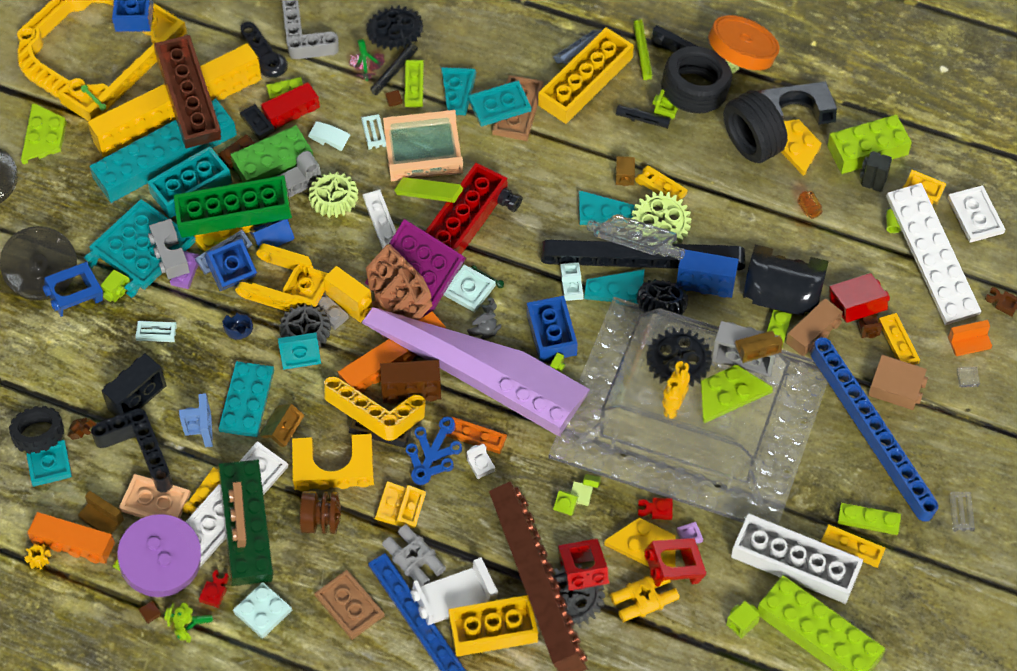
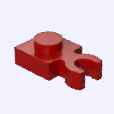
[638,498,673,520]
[199,570,229,608]

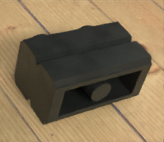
[860,151,892,192]

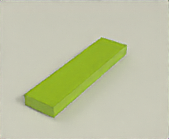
[394,177,463,203]

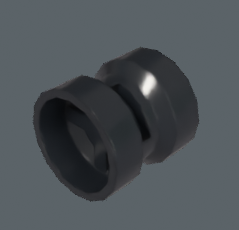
[497,188,523,212]

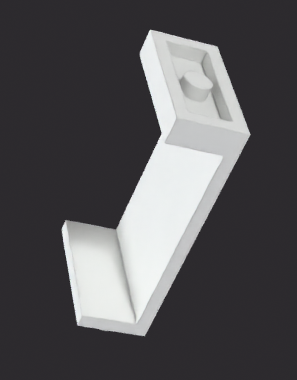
[411,558,498,625]

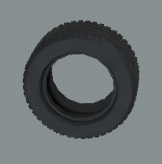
[661,46,732,114]
[723,90,788,163]

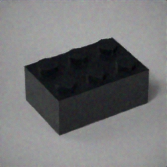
[102,353,167,416]

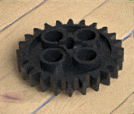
[366,5,423,51]
[646,328,712,387]

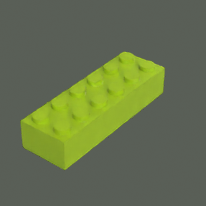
[758,575,886,671]

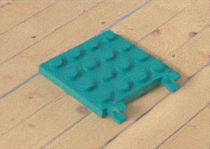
[84,199,196,298]

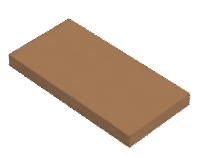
[492,75,544,141]

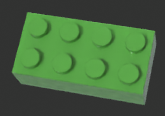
[231,125,313,183]

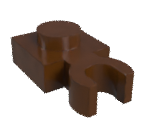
[985,287,1017,317]
[67,418,96,440]

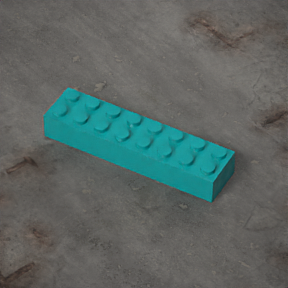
[89,99,237,203]

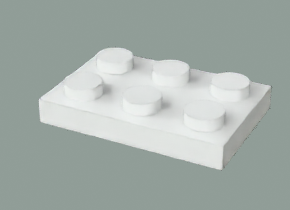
[947,185,1005,243]

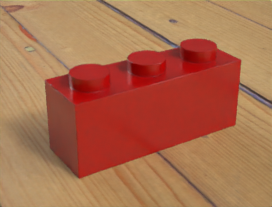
[261,82,320,129]

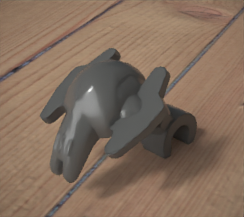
[467,298,502,340]

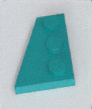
[441,67,477,116]
[579,190,635,225]

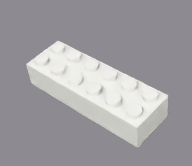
[731,513,863,604]

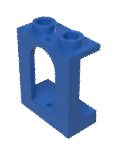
[43,262,103,317]

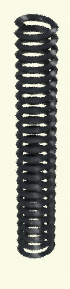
[370,44,418,95]

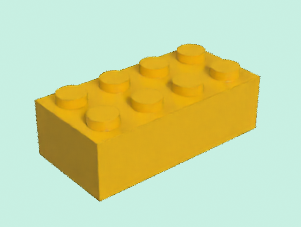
[448,595,538,657]

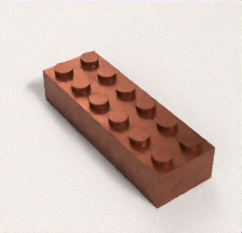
[154,35,221,149]

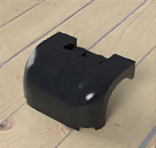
[743,244,829,315]

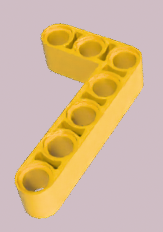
[324,377,426,441]

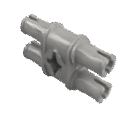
[382,525,446,586]

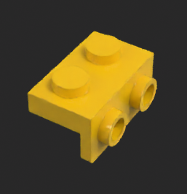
[903,170,946,205]

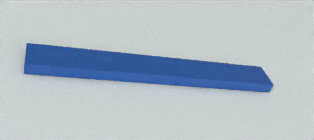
[368,553,466,671]

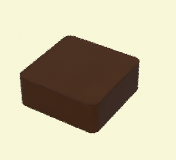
[385,90,402,107]
[139,601,161,624]

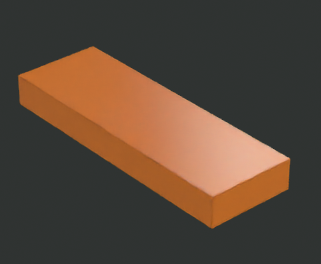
[446,417,507,454]

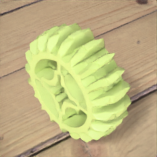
[308,171,358,218]

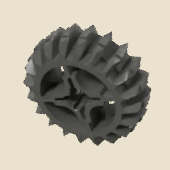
[279,303,331,348]

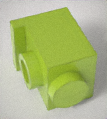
[100,270,130,302]

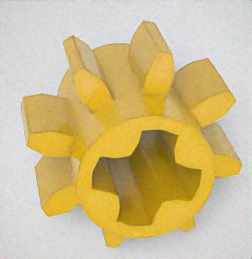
[24,543,51,569]

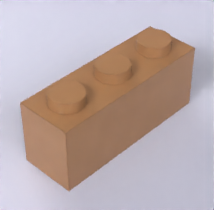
[786,298,843,357]

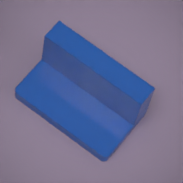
[249,219,295,248]

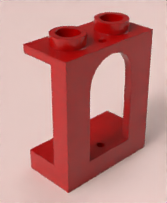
[558,538,609,591]
[644,538,707,587]

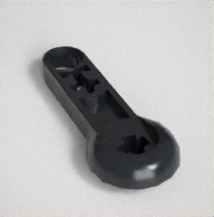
[240,22,288,78]

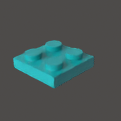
[278,333,321,370]
[26,440,72,487]

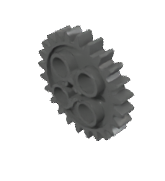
[553,564,605,628]

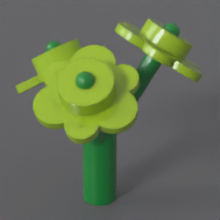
[164,603,213,643]

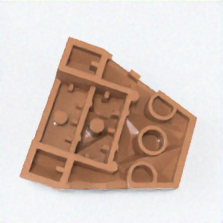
[366,244,433,340]

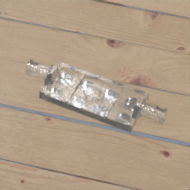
[587,214,685,260]

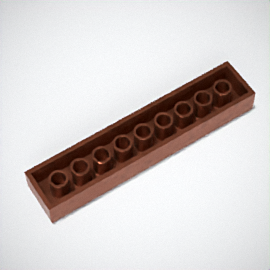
[489,481,588,671]

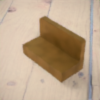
[735,331,783,363]
[260,404,305,447]
[78,491,124,534]

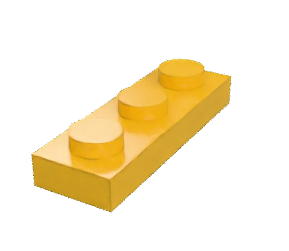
[878,313,920,365]
[821,525,886,568]

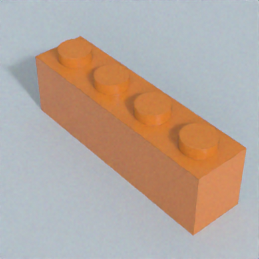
[27,512,115,564]

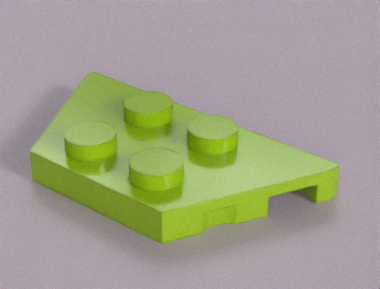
[21,104,67,164]
[701,365,773,423]

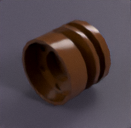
[300,491,341,534]

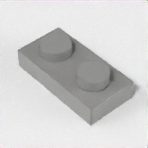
[309,293,349,330]

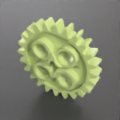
[631,191,692,244]

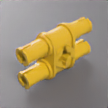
[662,361,690,419]
[610,576,680,623]

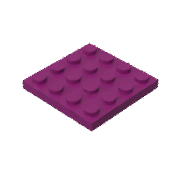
[365,219,466,317]

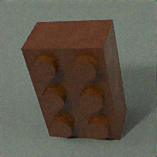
[380,360,442,404]

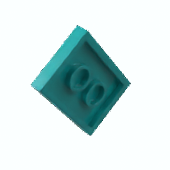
[468,80,531,127]

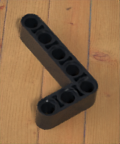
[91,408,173,492]

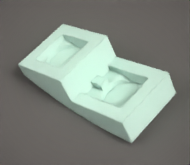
[308,121,350,151]
[560,262,583,301]

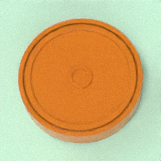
[708,15,780,70]

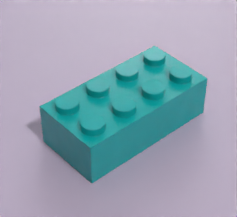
[147,146,232,219]

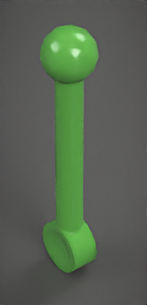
[81,85,107,111]

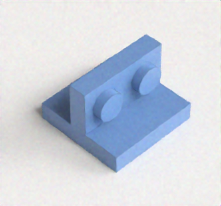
[179,394,213,447]

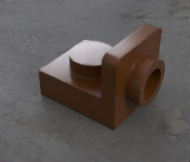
[856,314,883,338]

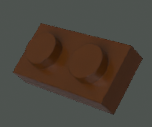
[218,134,255,169]

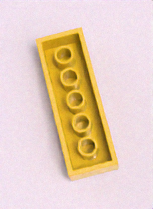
[538,28,634,124]

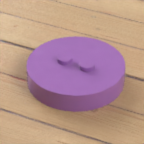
[118,514,201,597]

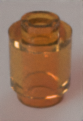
[797,191,823,219]

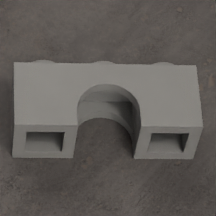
[148,219,190,279]

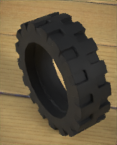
[9,406,64,453]

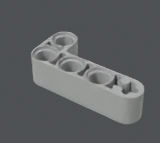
[279,151,321,198]

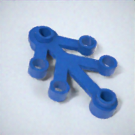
[406,417,462,485]

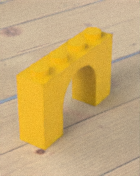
[292,434,374,491]

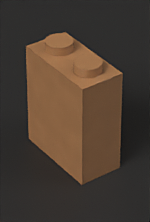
[868,355,928,410]

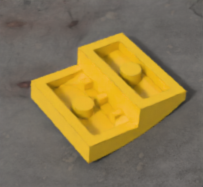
[374,481,426,528]

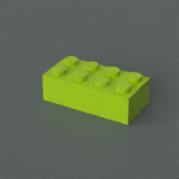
[827,114,912,174]

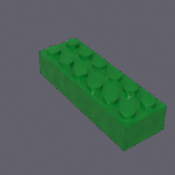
[174,175,292,238]

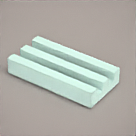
[361,114,386,149]
[136,321,177,342]

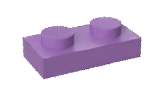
[170,251,200,289]

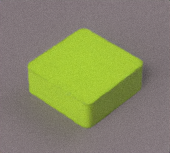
[583,474,601,488]

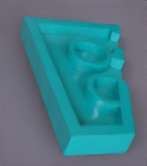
[584,269,645,305]

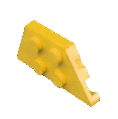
[781,119,822,176]
[604,518,676,567]

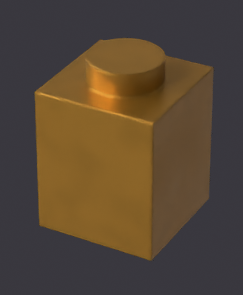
[616,156,635,186]

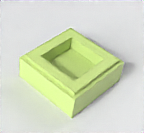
[571,482,593,506]

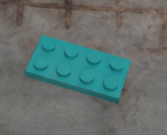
[219,361,275,438]

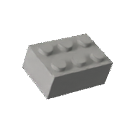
[712,321,778,377]

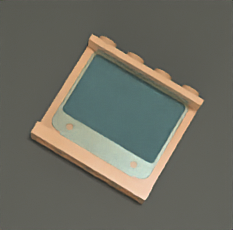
[383,110,463,181]

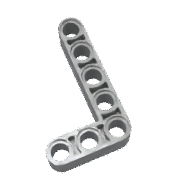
[282,0,339,59]

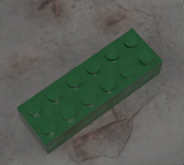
[218,460,273,586]

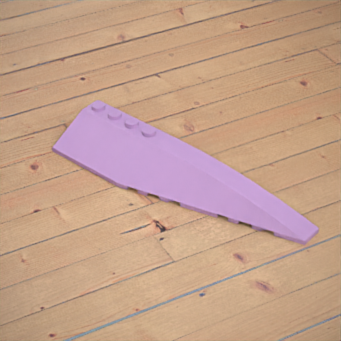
[362,307,590,437]

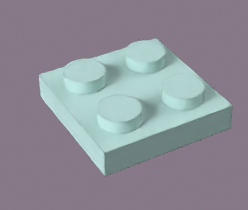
[444,265,496,313]
[233,582,292,639]

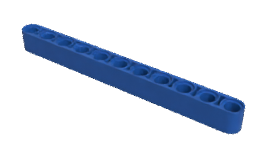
[811,337,938,522]

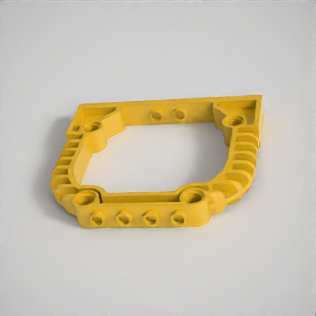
[17,0,187,121]

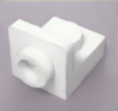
[467,444,495,479]

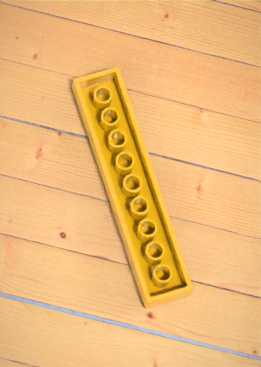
[88,43,262,158]

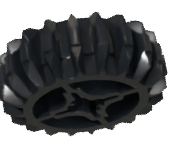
[637,279,688,320]

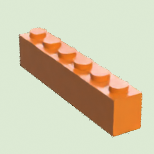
[338,311,446,393]

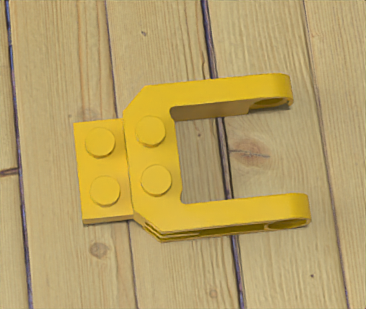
[235,244,328,312]

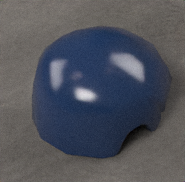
[222,313,253,340]

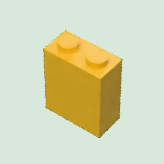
[324,266,373,323]

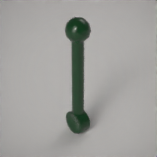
[470,265,504,288]

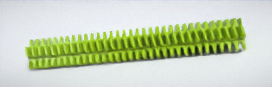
[633,19,653,81]

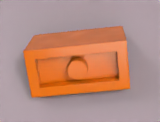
[948,320,992,356]

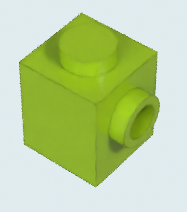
[726,601,760,639]

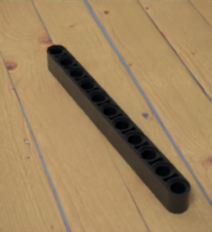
[541,240,746,271]

